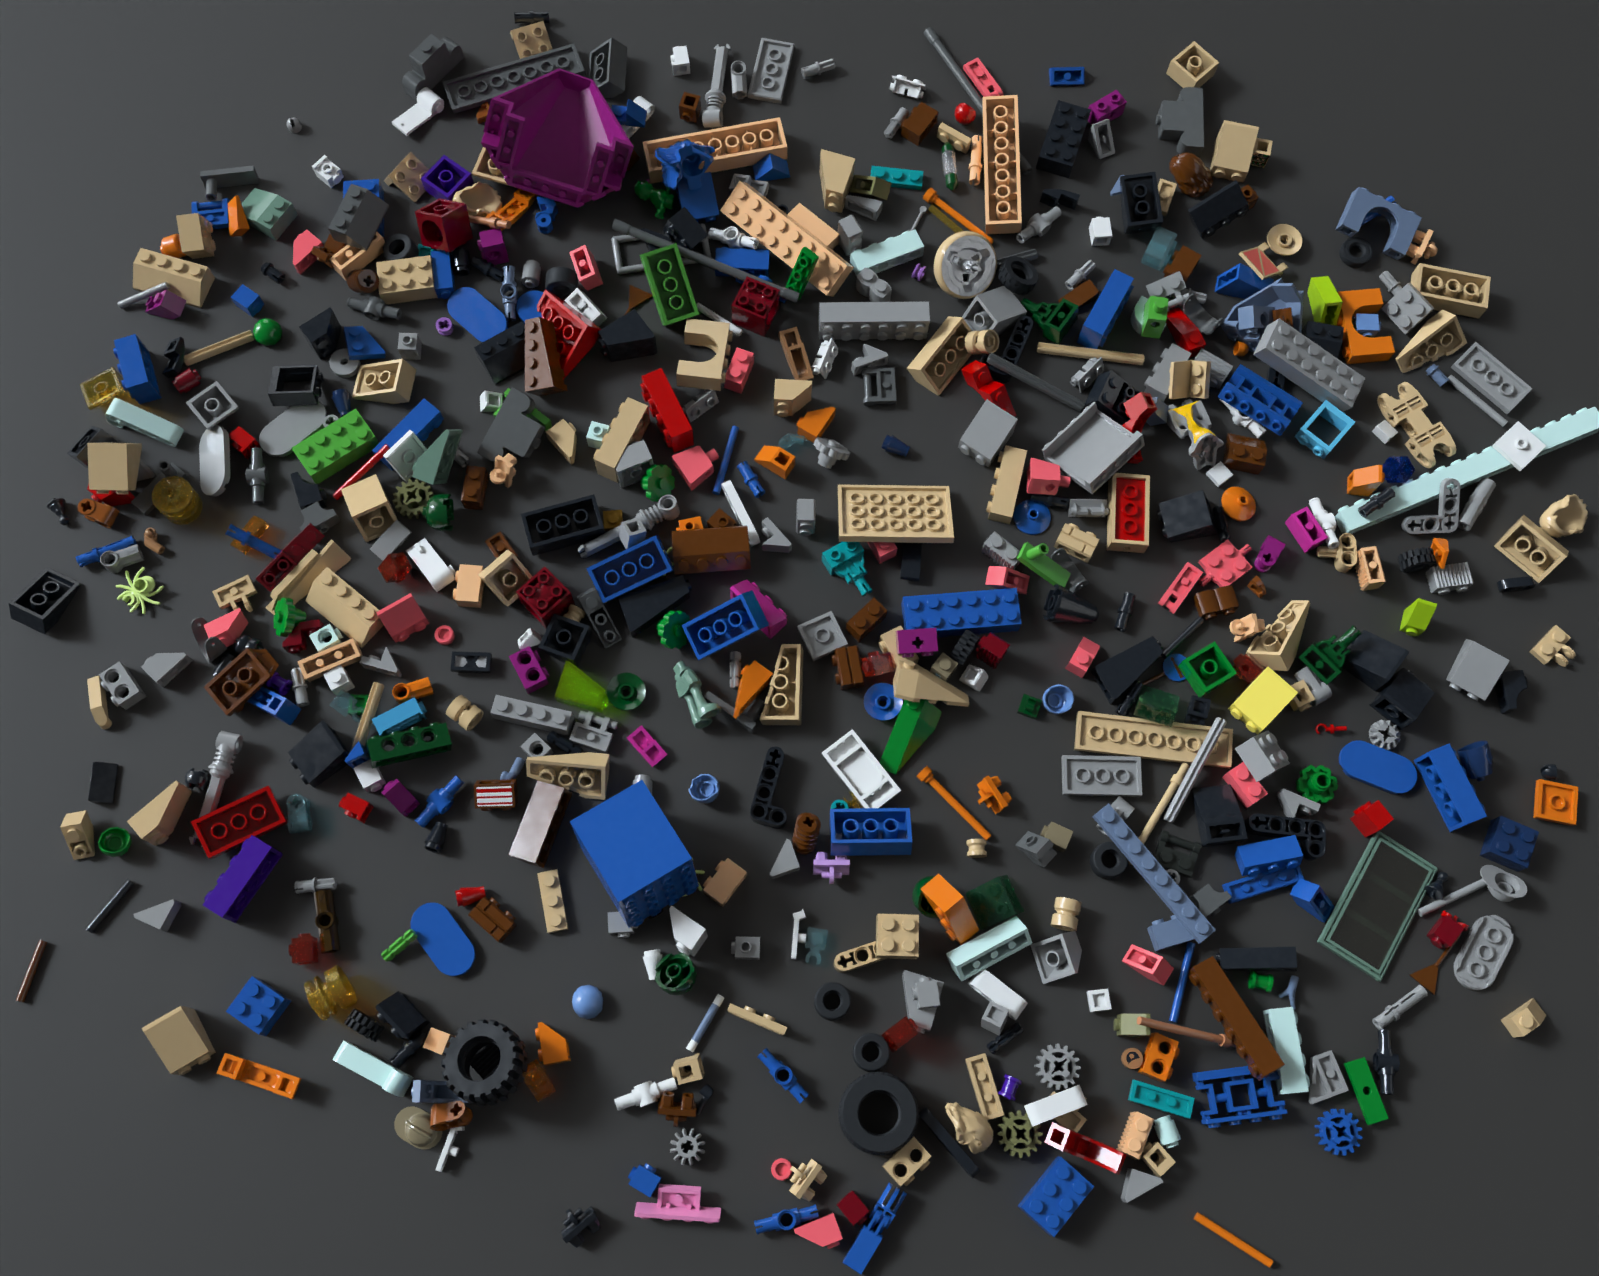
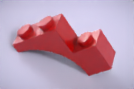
[961,360,1016,417]
[1121,392,1157,464]
[1045,1122,1127,1174]

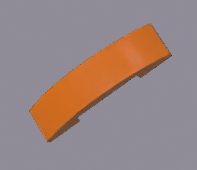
[486,189,538,230]
[217,1053,302,1099]

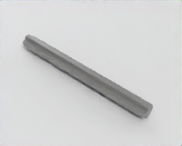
[1163,717,1227,823]

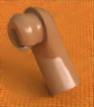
[144,527,165,555]

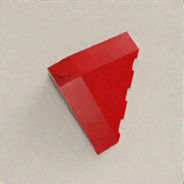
[537,289,601,380]

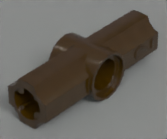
[314,889,340,954]

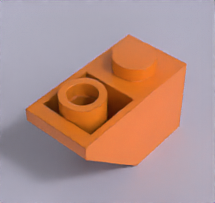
[754,445,796,479]
[1347,465,1385,497]
[535,1022,571,1066]

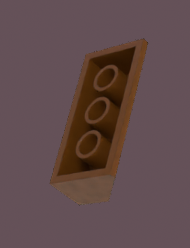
[672,525,751,575]

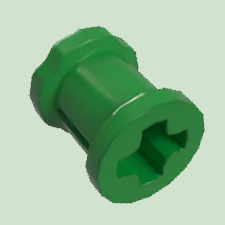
[1248,971,1274,993]

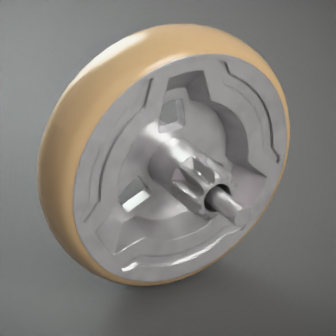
[934,231,997,299]

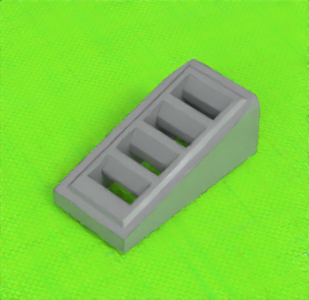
[845,195,883,221]

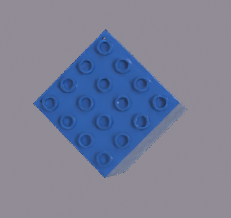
[570,780,699,928]

